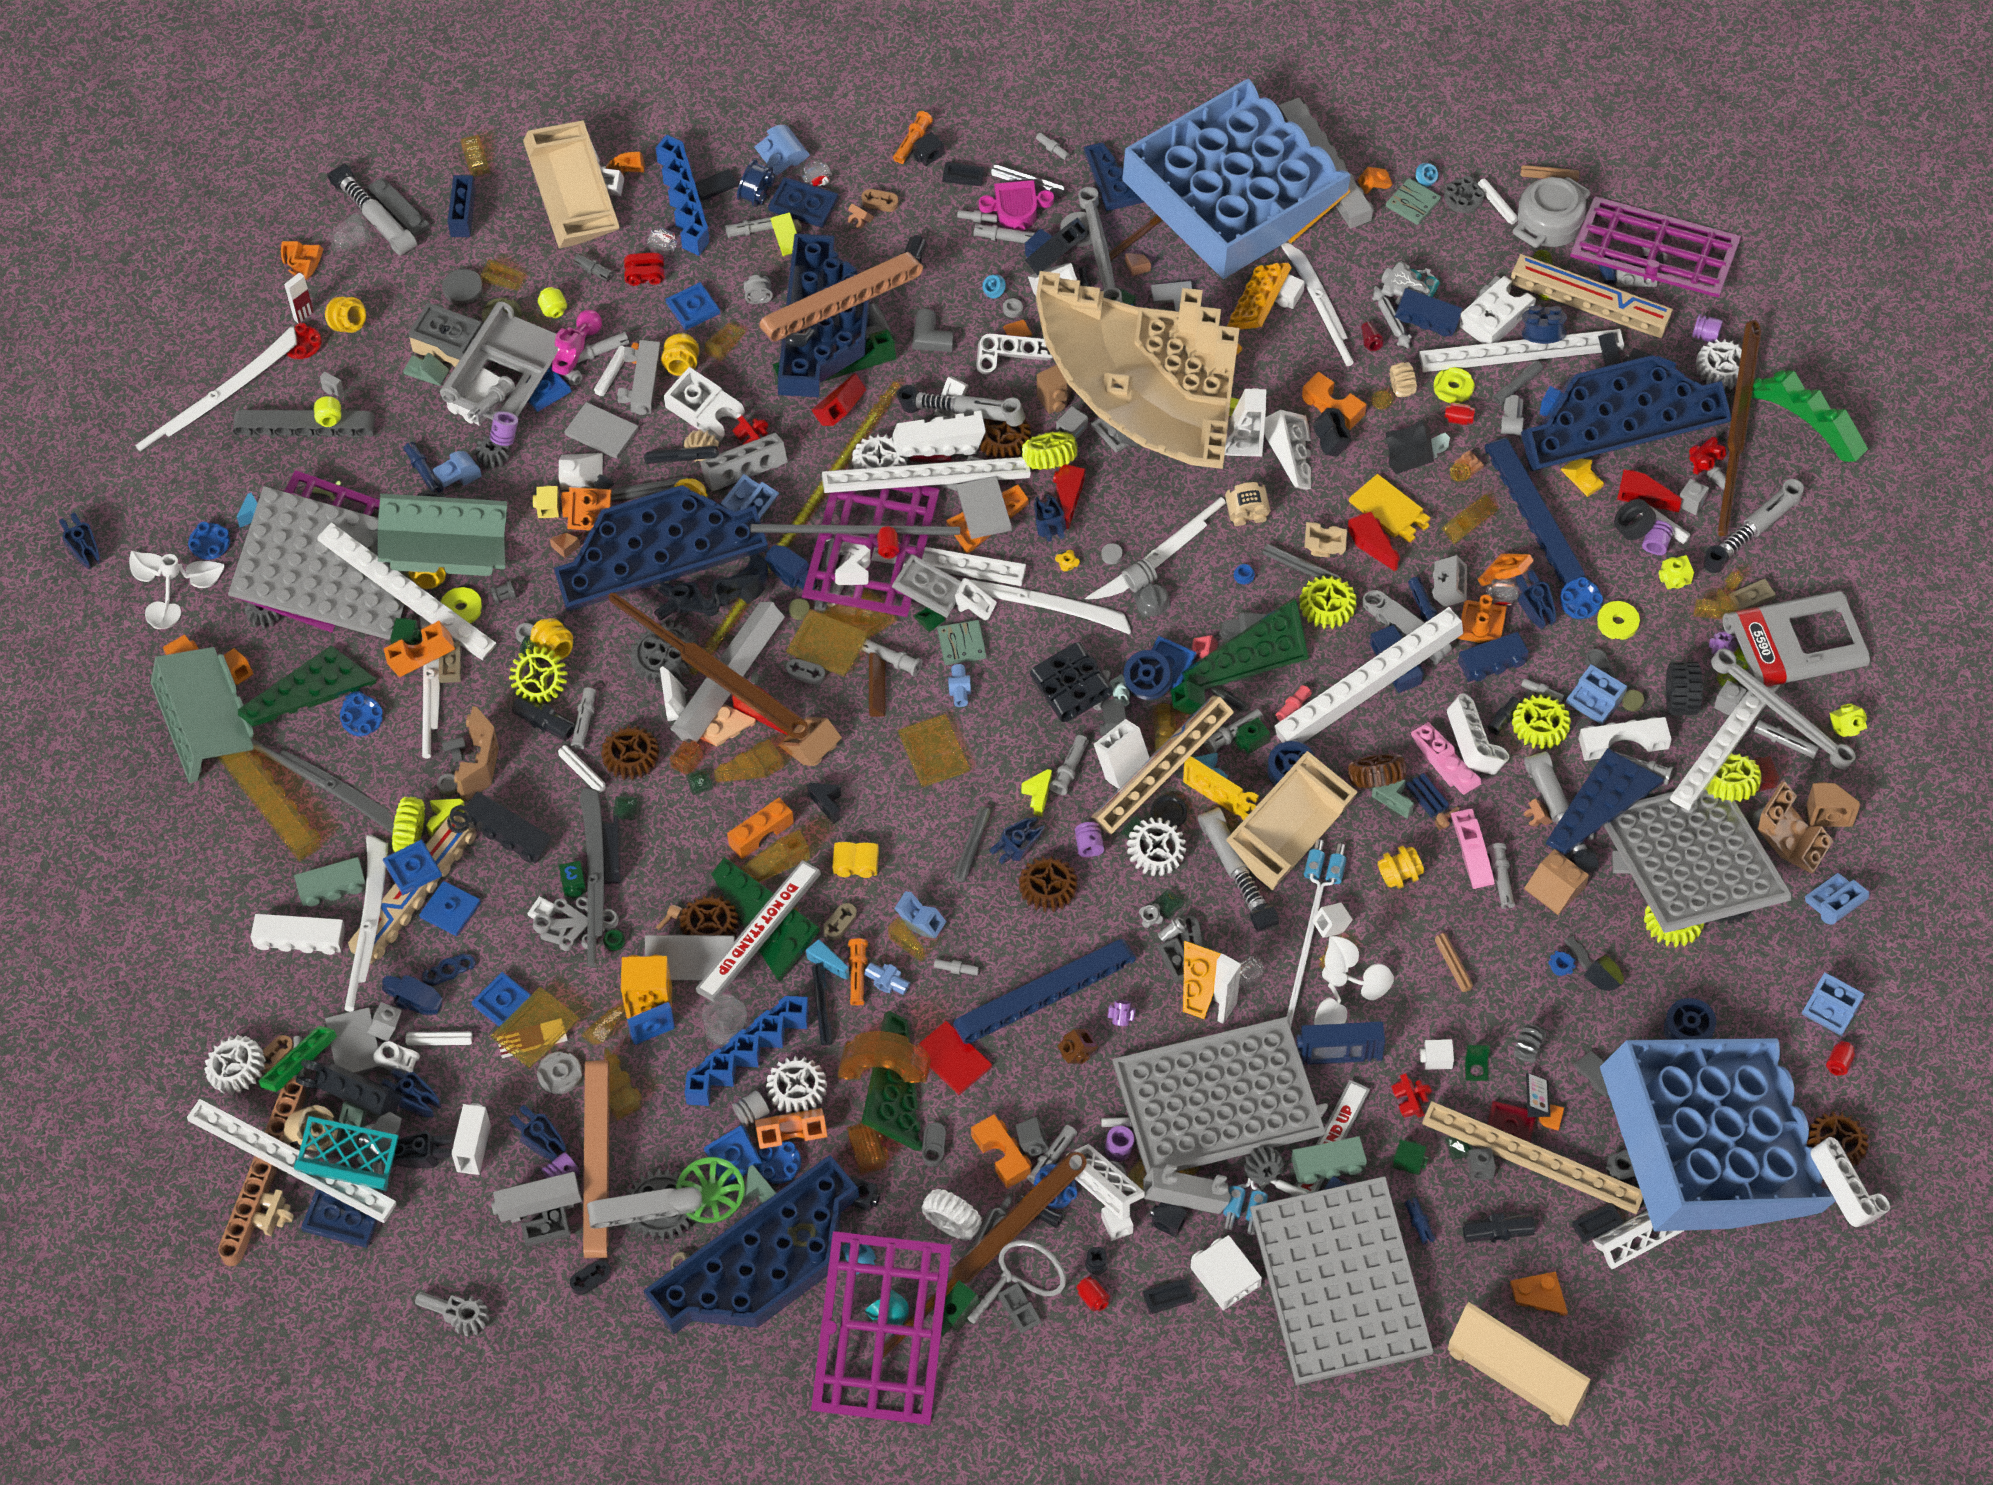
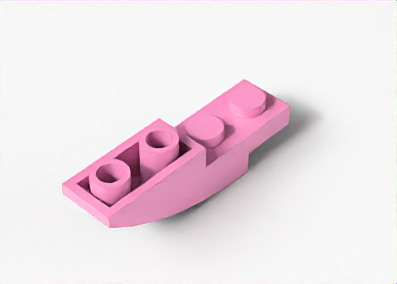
[1411,722,1481,795]
[1451,809,1494,889]

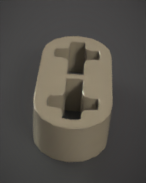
[823,903,857,941]

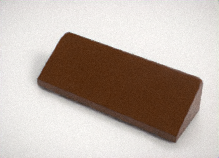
[869,652,885,717]

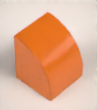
[224,648,254,686]

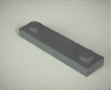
[367,177,430,237]

